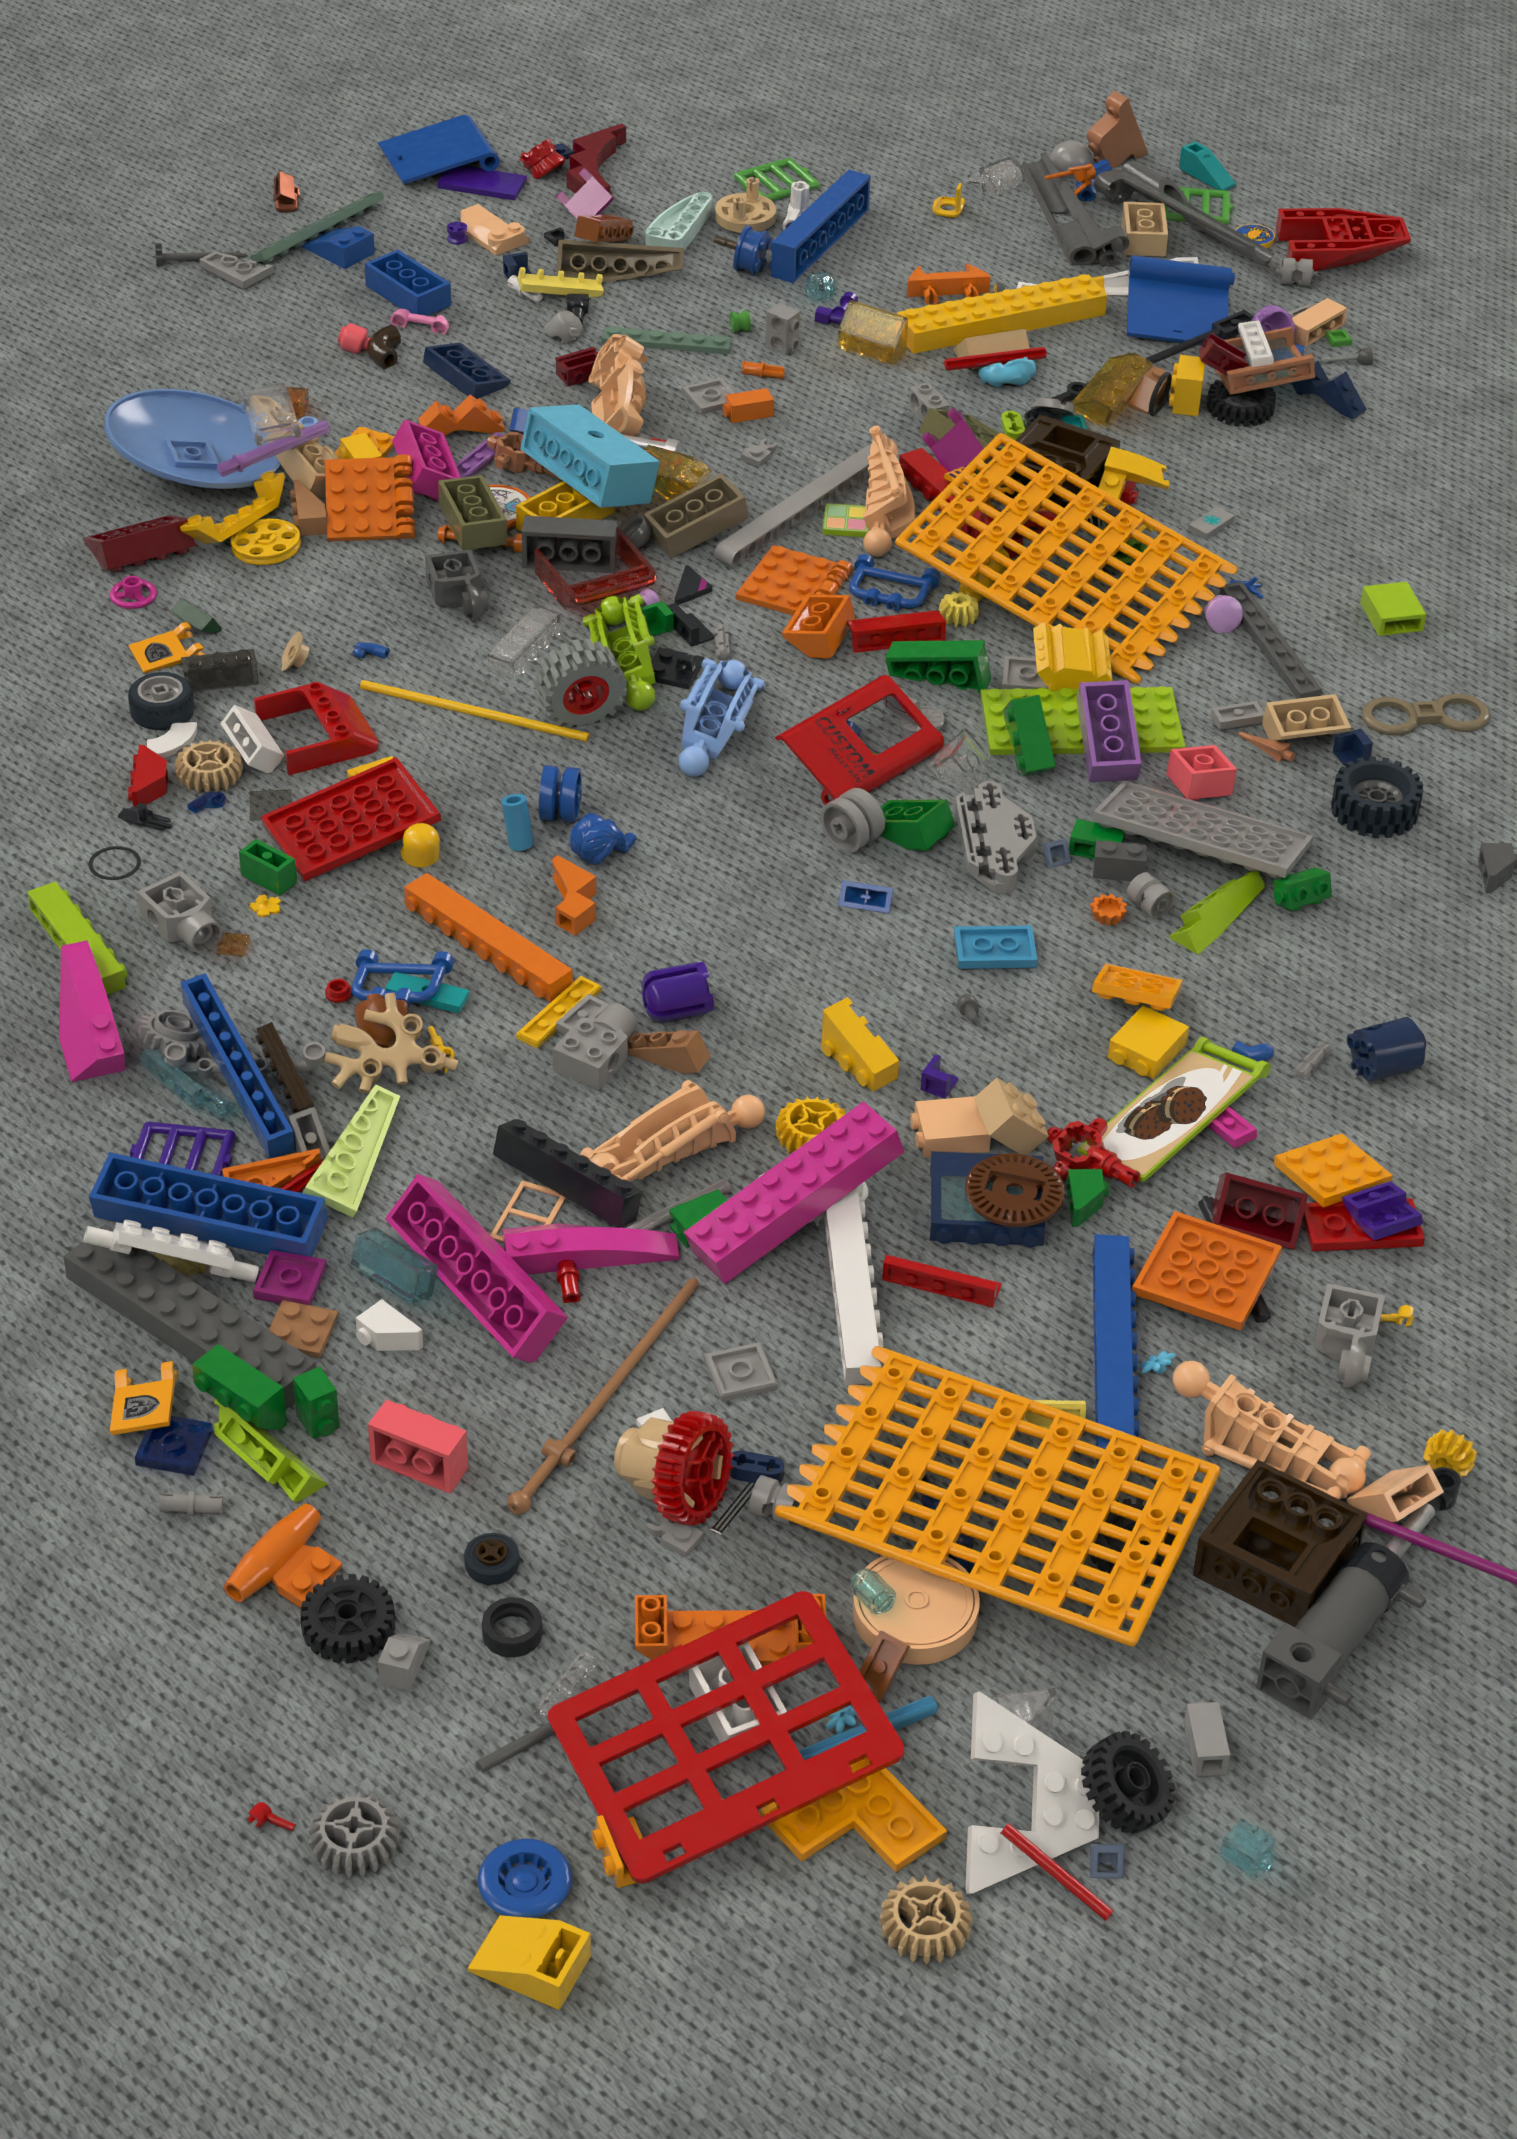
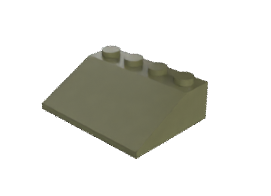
[919,408,1005,473]

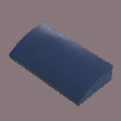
[423,342,511,399]

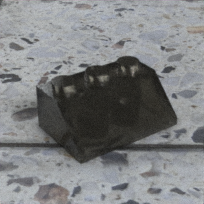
[180,649,259,692]

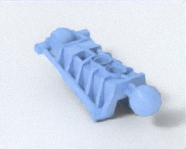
[679,658,765,777]

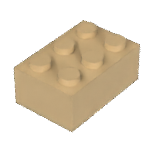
[1121,202,1168,256]

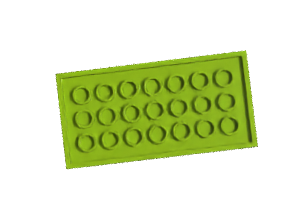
[980,686,1185,755]

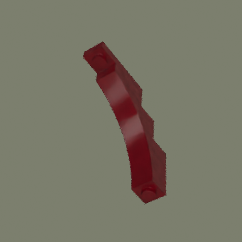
[566,123,626,195]

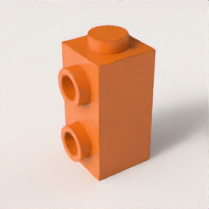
[723,388,774,423]

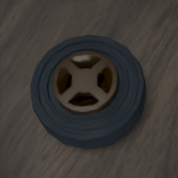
[464,1533,520,1585]

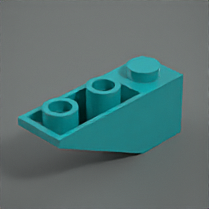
[1179,141,1236,191]

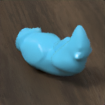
[978,357,1036,388]

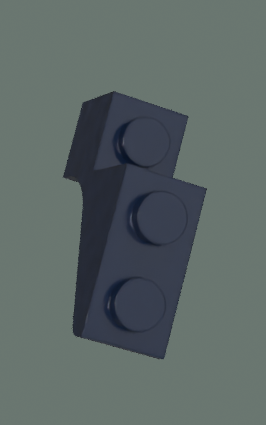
[1291,361,1367,419]

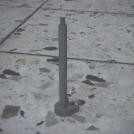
[155,243,246,266]

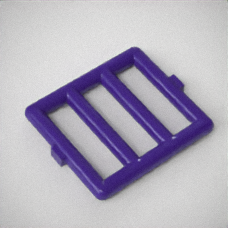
[130,1121,236,1176]

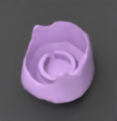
[1204,595,1243,633]

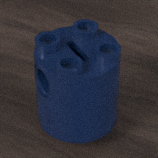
[1347,1017,1426,1082]

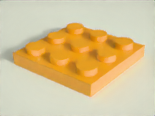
[1092,963,1183,1011]
[1274,1133,1393,1207]

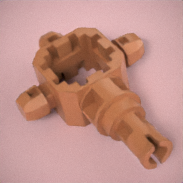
[487,432,561,480]

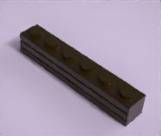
[255,1022,314,1113]

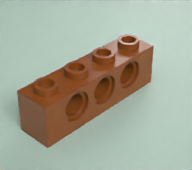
[574,214,634,242]

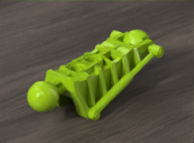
[582,594,656,711]

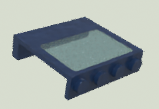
[930,1151,1045,1248]

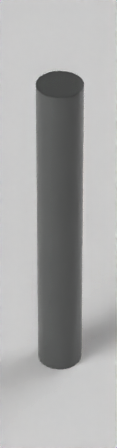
[476,1722,555,1772]

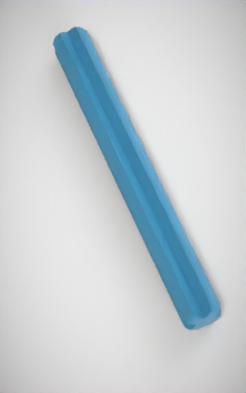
[799,1696,938,1761]

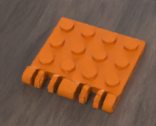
[325,454,415,541]
[736,545,853,615]

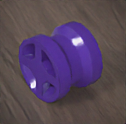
[447,221,468,245]

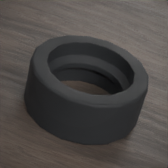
[482,1597,542,1658]

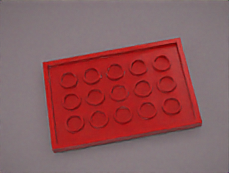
[260,757,442,882]

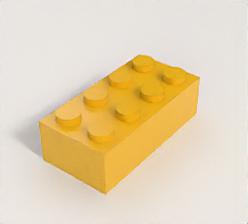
[516,481,615,532]

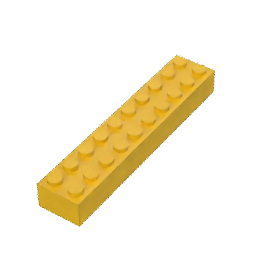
[896,274,1107,354]

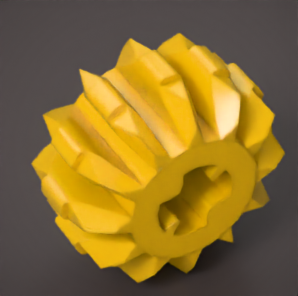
[1423,1429,1477,1478]

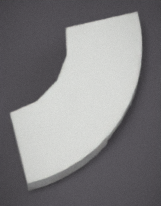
[147,722,197,758]

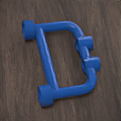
[849,554,941,611]
[351,949,455,1008]

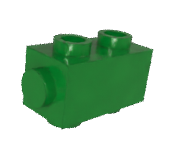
[1273,867,1332,911]

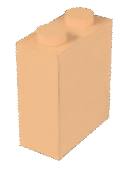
[910,1096,991,1157]
[1346,1465,1444,1522]

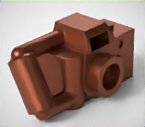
[273,171,300,212]

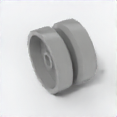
[820,788,885,853]

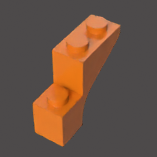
[418,394,506,436]
[552,855,596,936]

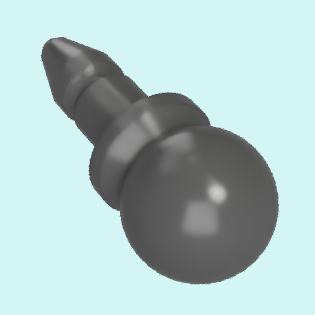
[957,994,978,1021]

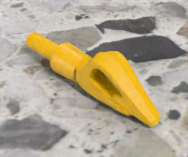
[428,1026,455,1073]

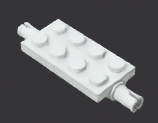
[83,1220,259,1283]

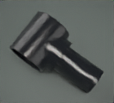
[567,294,589,325]

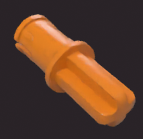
[741,360,785,379]

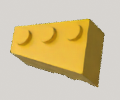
[821,997,899,1092]

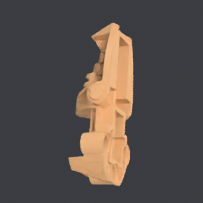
[588,334,649,436]

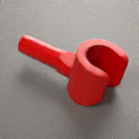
[248,1802,296,1831]

